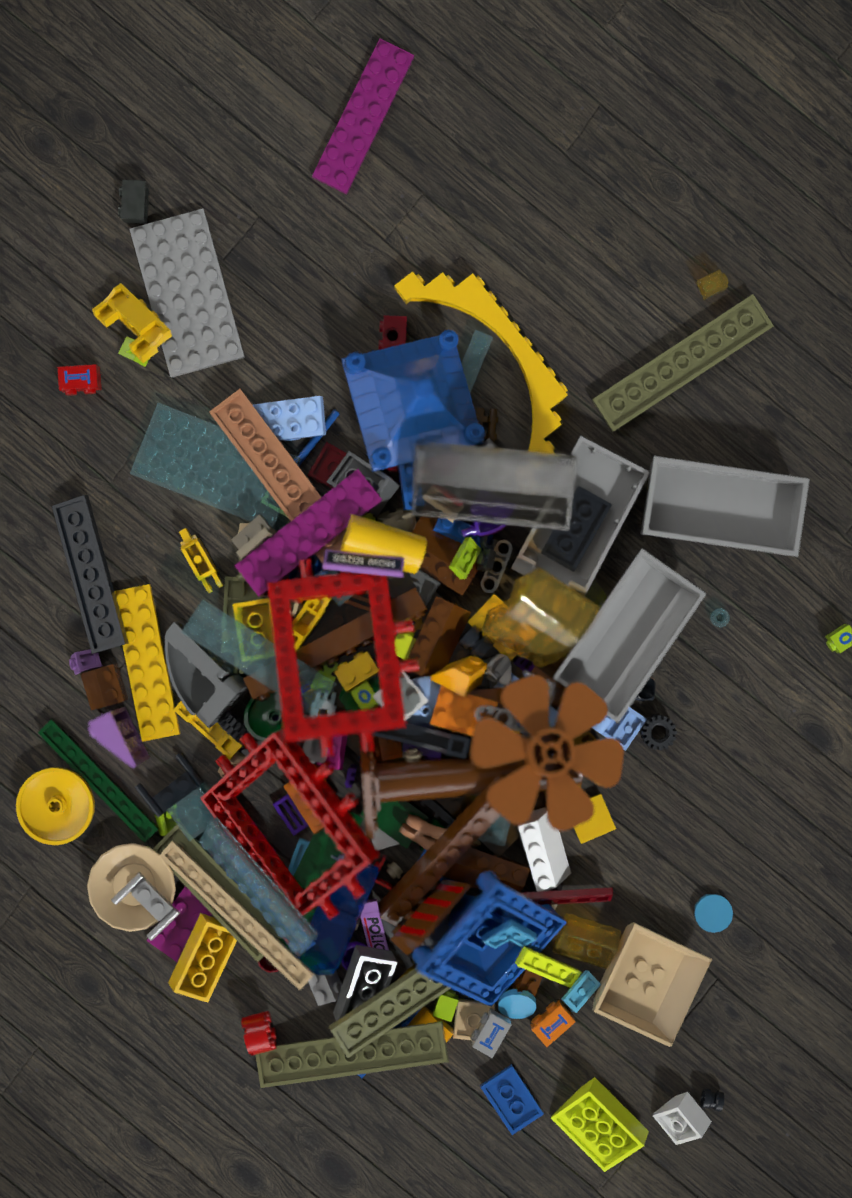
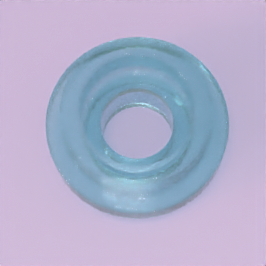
[710,608,730,627]

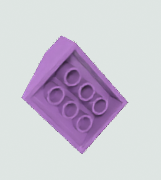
[88,707,150,768]

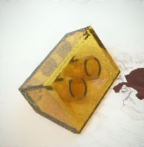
[552,913,621,969]

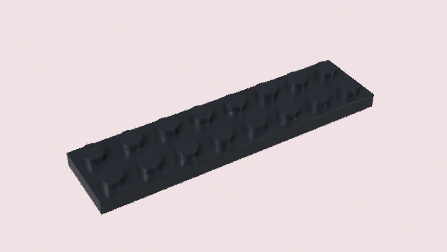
[52,495,129,654]

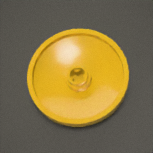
[16,767,95,845]

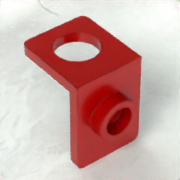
[371,855,393,890]

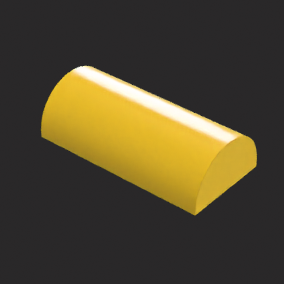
[340,514,427,574]

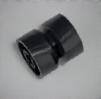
[458,625,494,659]

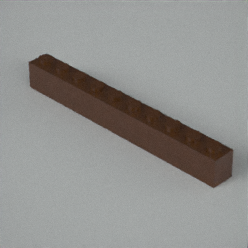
[243,588,428,702]
[378,773,506,926]

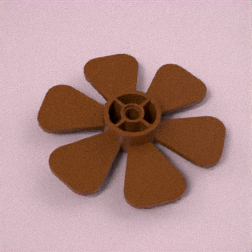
[470,675,624,831]

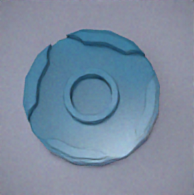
[694,894,733,933]
[498,989,536,1019]

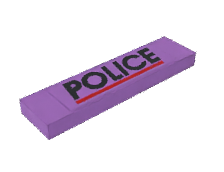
[358,898,389,950]

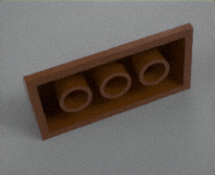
[408,596,471,677]
[443,845,530,893]

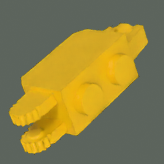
[179,528,223,593]

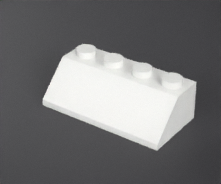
[517,807,571,892]

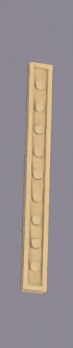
[159,841,314,990]

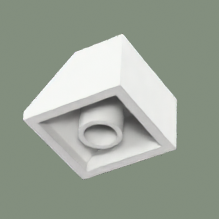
[652,1092,712,1145]

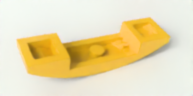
[173,701,243,760]

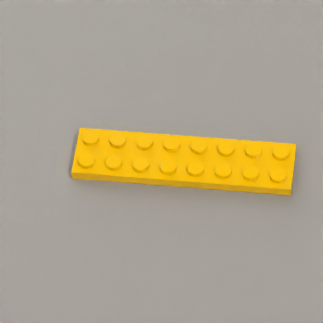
[115,584,181,742]

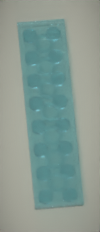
[181,600,336,716]
[199,817,318,957]

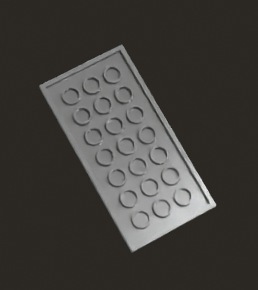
[130,209,245,378]

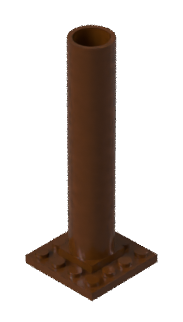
[359,734,582,840]

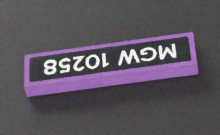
[323,550,404,577]

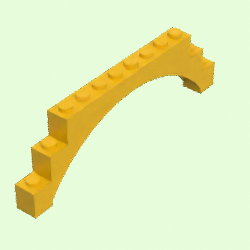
[394,271,568,469]

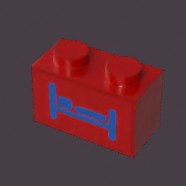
[58,364,102,395]

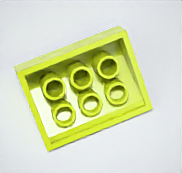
[551,1077,649,1172]

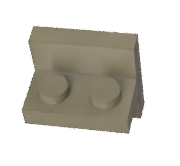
[231,514,278,559]

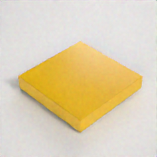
[574,793,616,844]

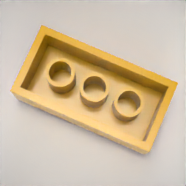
[168,913,237,1002]

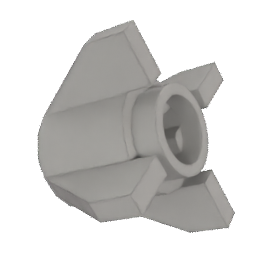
[483,654,511,688]

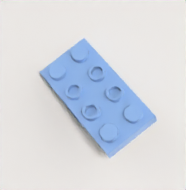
[253,396,326,441]
[592,707,647,751]

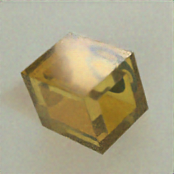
[696,270,729,300]

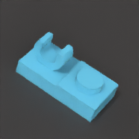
[561,970,601,1013]

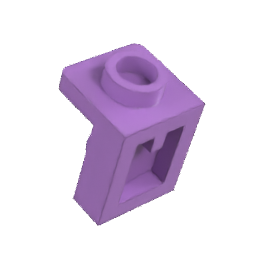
[69,649,102,675]

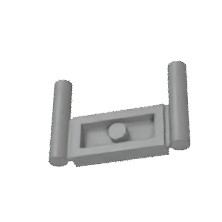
[111,872,180,941]

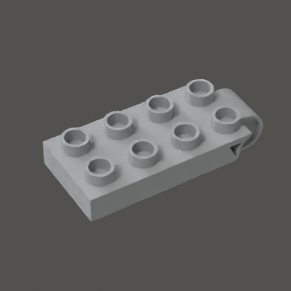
[511,436,650,618]

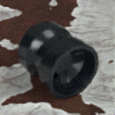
[700,1088,725,1112]

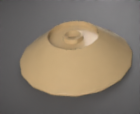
[87,843,176,932]

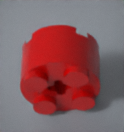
[241,1011,277,1056]

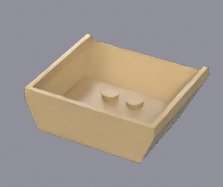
[593,922,712,1047]

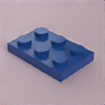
[480,1064,544,1135]

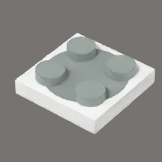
[373,672,428,721]

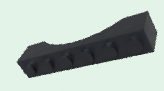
[355,710,470,758]

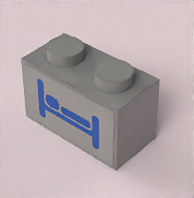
[470,1008,512,1058]

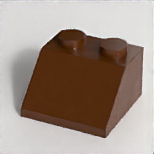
[80,663,129,711]

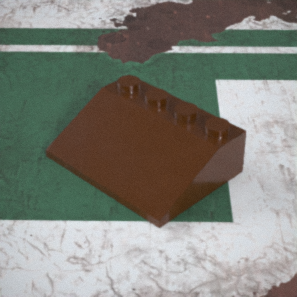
[412,507,480,596]

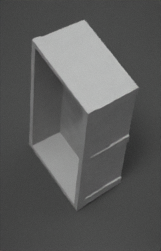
[641,456,809,557]

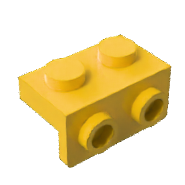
[334,651,379,692]

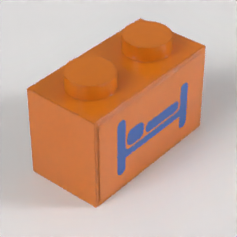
[530,1000,576,1047]

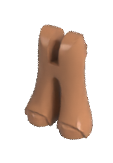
[399,814,447,850]

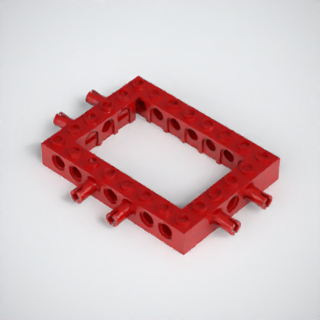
[267,559,419,757]
[200,729,380,924]

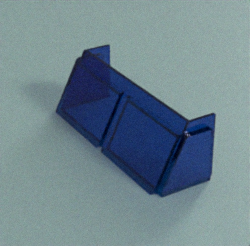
[293,854,379,976]

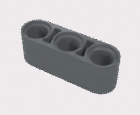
[480,540,512,593]

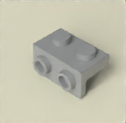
[308,961,343,1006]

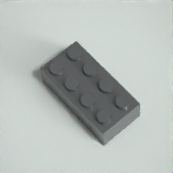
[333,945,397,1021]

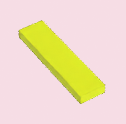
[515,946,582,988]

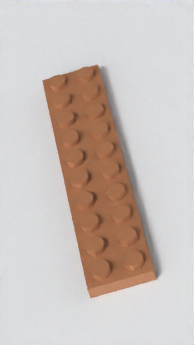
[209,389,346,564]

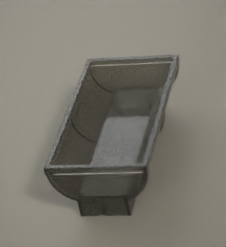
[412,440,577,531]

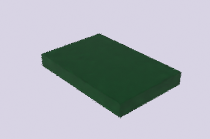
[360,801,429,849]

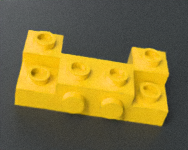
[92,283,172,363]

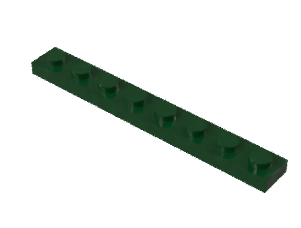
[38,719,159,843]

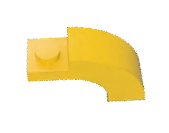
[292,597,332,651]

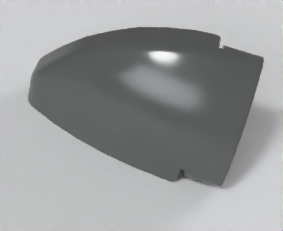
[165,621,249,728]

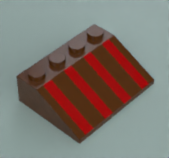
[390,879,471,955]

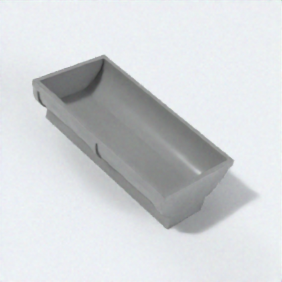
[553,549,706,723]

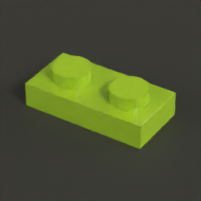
[449,537,482,579]

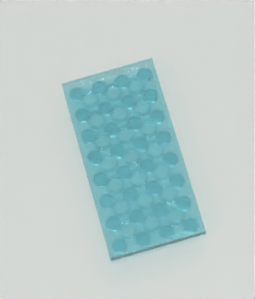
[130,403,301,529]

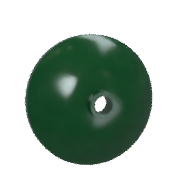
[244,691,284,742]

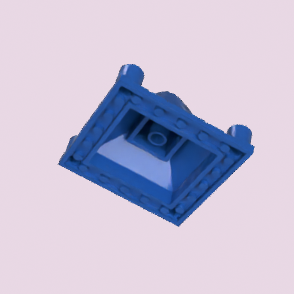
[341,330,485,472]
[412,871,567,1007]

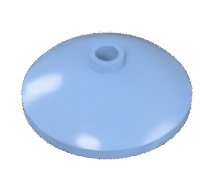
[406,676,444,729]

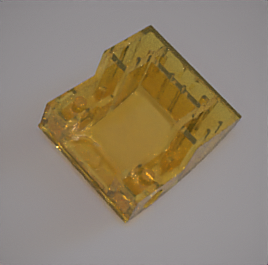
[482,568,600,668]

